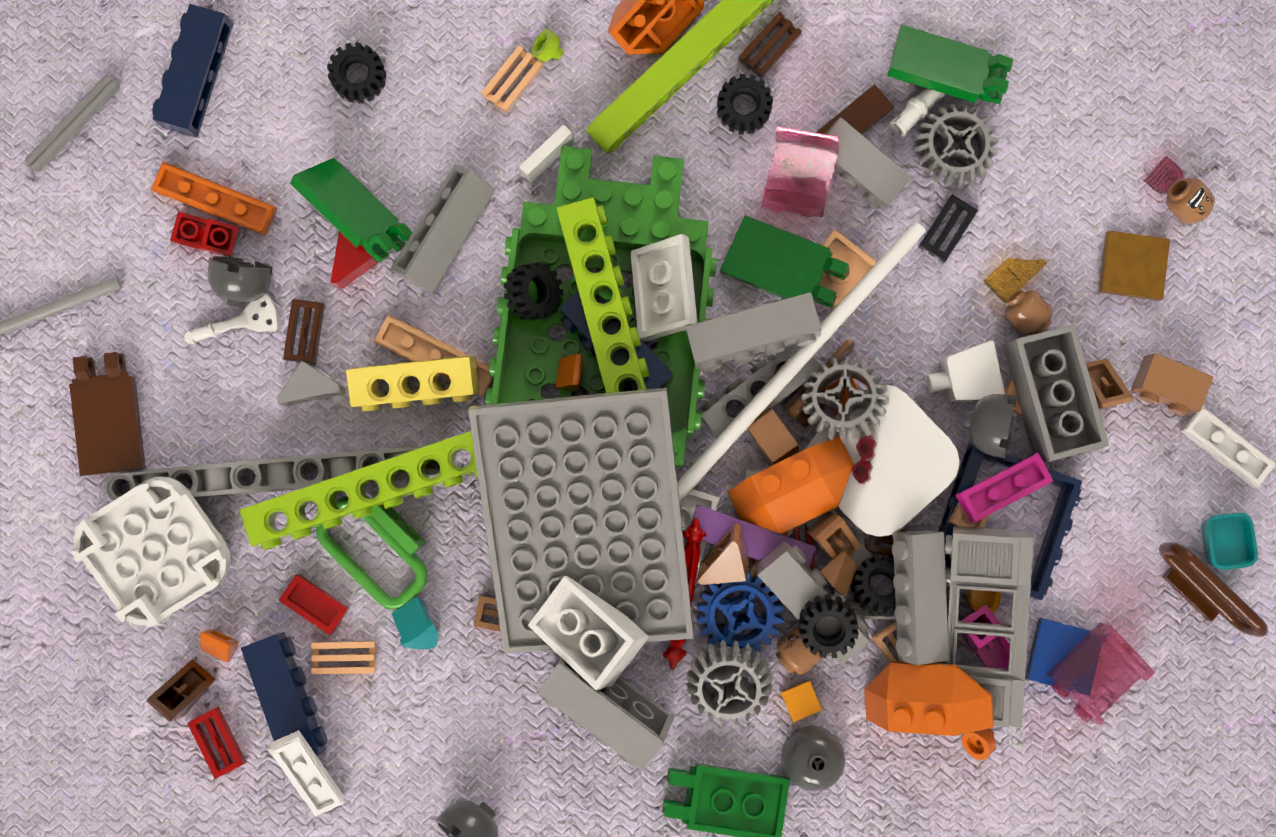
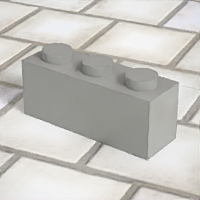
[812,117,912,208]

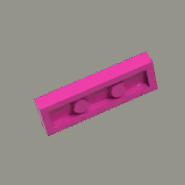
[955,453,1053,524]

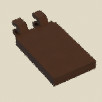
[69,352,146,476]

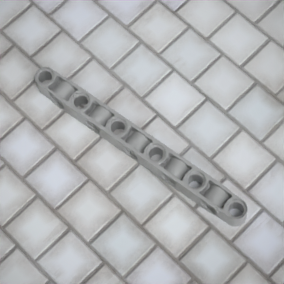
[106,446,440,500]

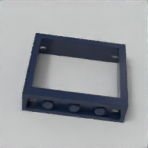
[938,443,1082,600]

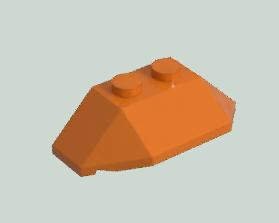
[607,0,705,55]
[727,436,854,534]
[864,661,994,736]

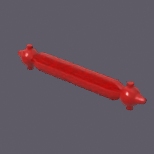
[663,518,706,670]

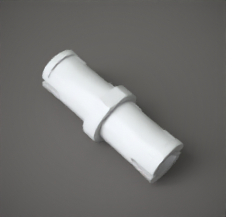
[890,88,945,136]

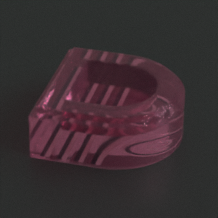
[1143,156,1184,194]

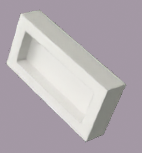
[519,124,574,183]

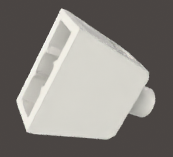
[926,340,1005,403]

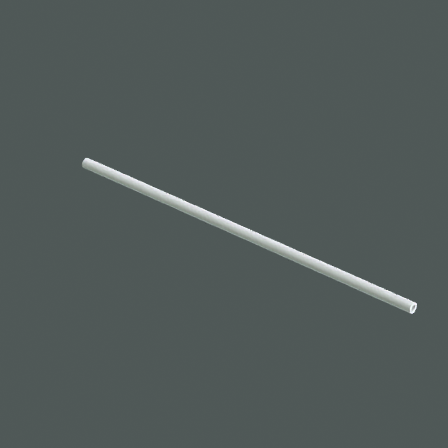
[539,221,926,653]

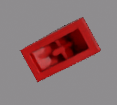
[330,231,378,289]

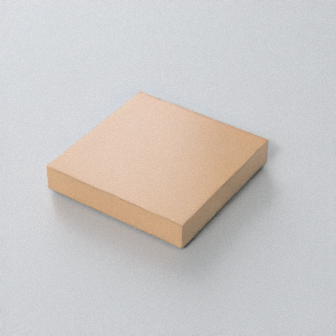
[819,229,877,309]

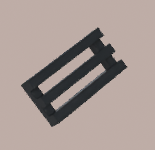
[918,194,978,263]

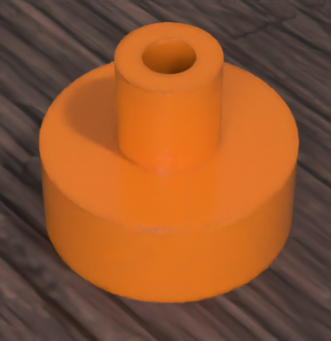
[962,729,996,760]

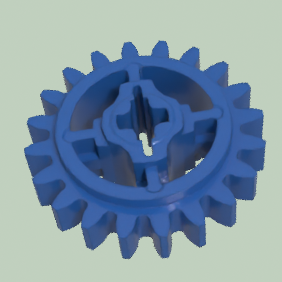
[696,571,784,653]

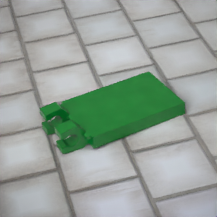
[887,24,1013,104]
[290,158,412,263]
[720,215,849,308]
[662,763,790,837]

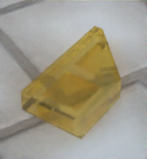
[983,258,1047,303]

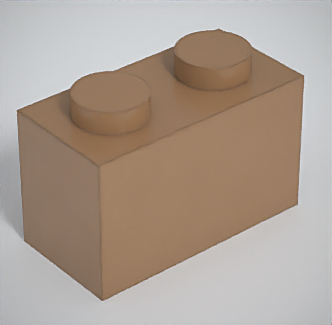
[1131,353,1213,416]

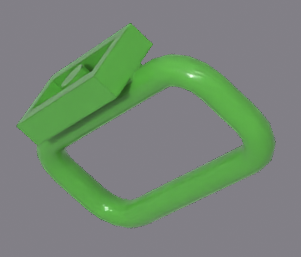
[316,497,428,610]

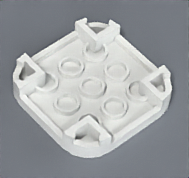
[807,385,960,537]
[71,477,231,628]

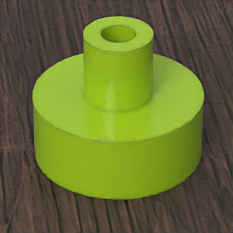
[531,29,563,62]

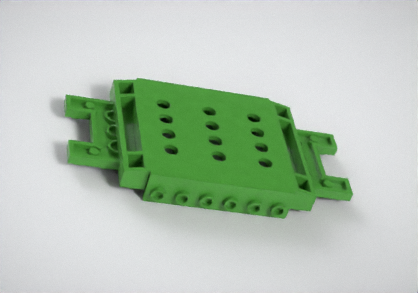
[485,146,717,469]

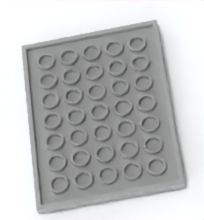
[468,388,694,654]

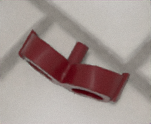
[852,435,877,484]

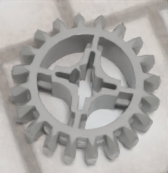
[914,103,998,187]
[802,356,889,442]
[687,640,772,725]

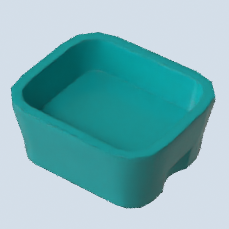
[1201,513,1258,570]

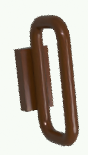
[1158,542,1268,637]

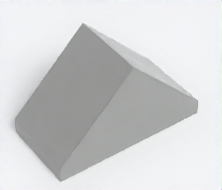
[277,361,346,406]

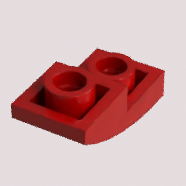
[170,211,239,257]

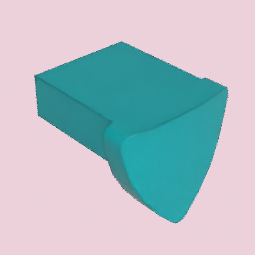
[391,596,438,650]

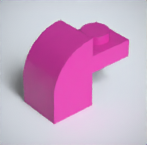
[960,605,1010,669]

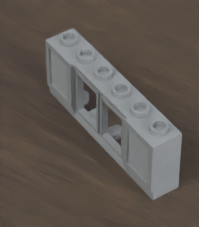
[939,526,1034,727]

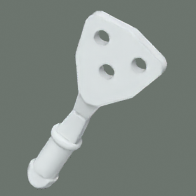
[184,294,280,344]

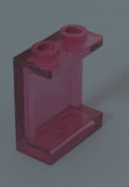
[762,127,839,217]
[1046,623,1156,725]

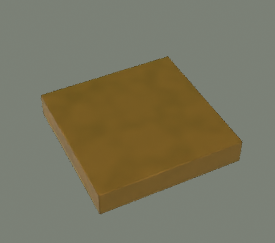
[1099,231,1170,301]

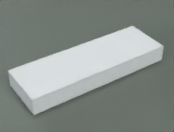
[1179,406,1276,488]
[269,730,344,816]

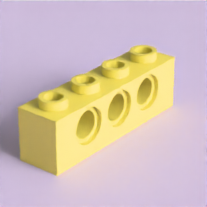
[346,355,480,412]

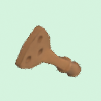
[788,338,855,418]

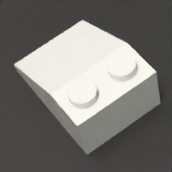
[528,576,649,690]

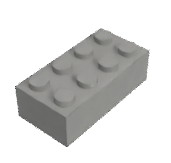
[1003,324,1109,463]
[537,658,674,771]

